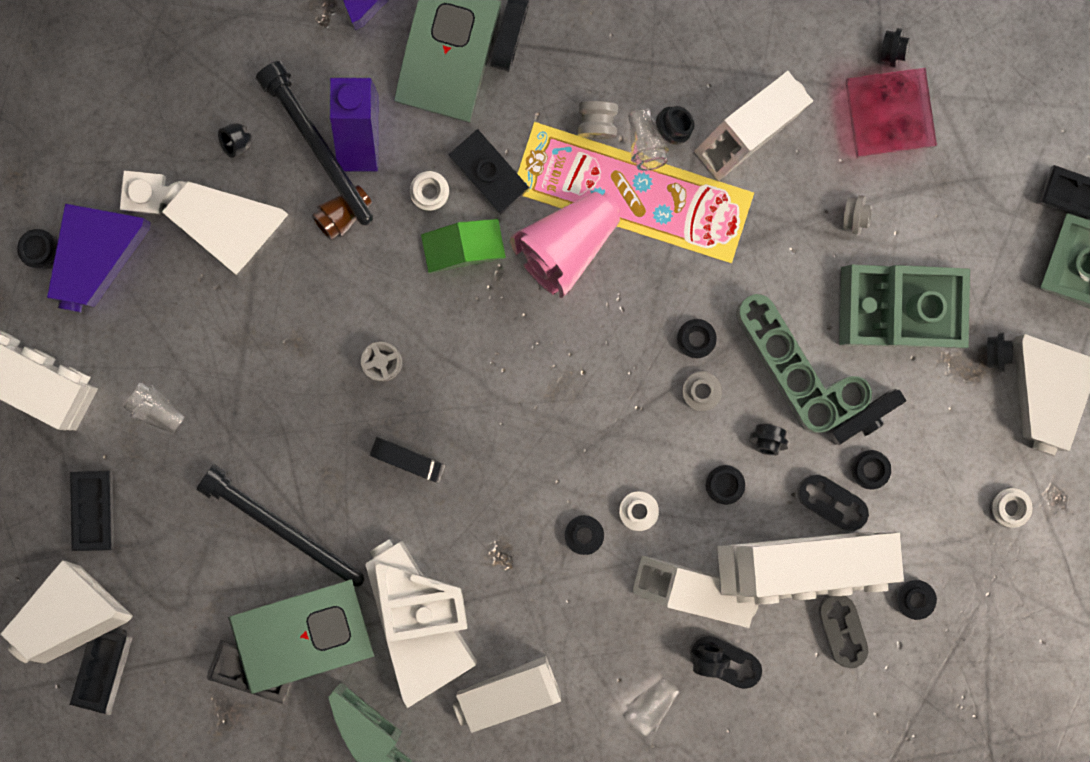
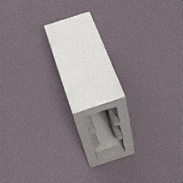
[694,71,813,181]
[162,181,288,275]
[1014,334,1090,456]
[632,555,758,628]
[1,560,133,664]
[453,656,561,733]

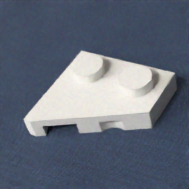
[375,564,468,642]

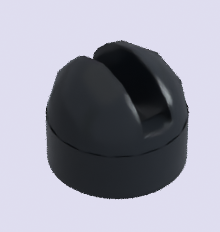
[218,123,252,158]

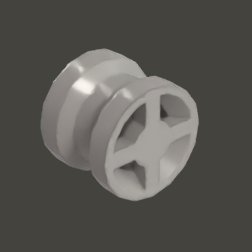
[578,101,618,139]
[360,341,402,382]

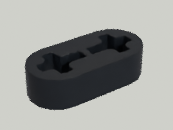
[490,0,530,72]
[369,437,446,483]
[797,475,869,531]
[689,634,762,689]

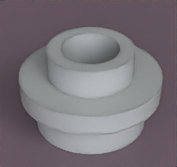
[843,195,872,235]
[682,372,722,411]

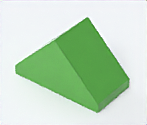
[421,219,506,273]

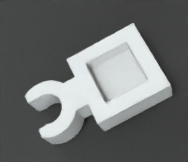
[120,171,186,215]

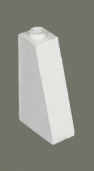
[365,539,477,708]

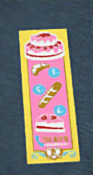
[517,122,754,263]

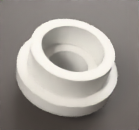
[410,171,449,211]
[992,488,1033,528]
[619,491,659,531]

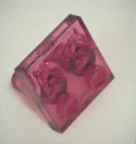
[845,67,937,159]

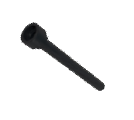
[256,61,373,226]
[196,464,365,587]

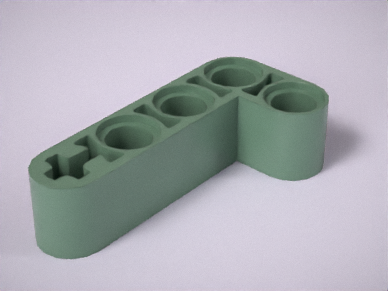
[736,294,872,433]

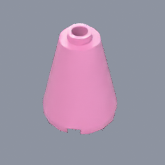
[510,192,620,298]

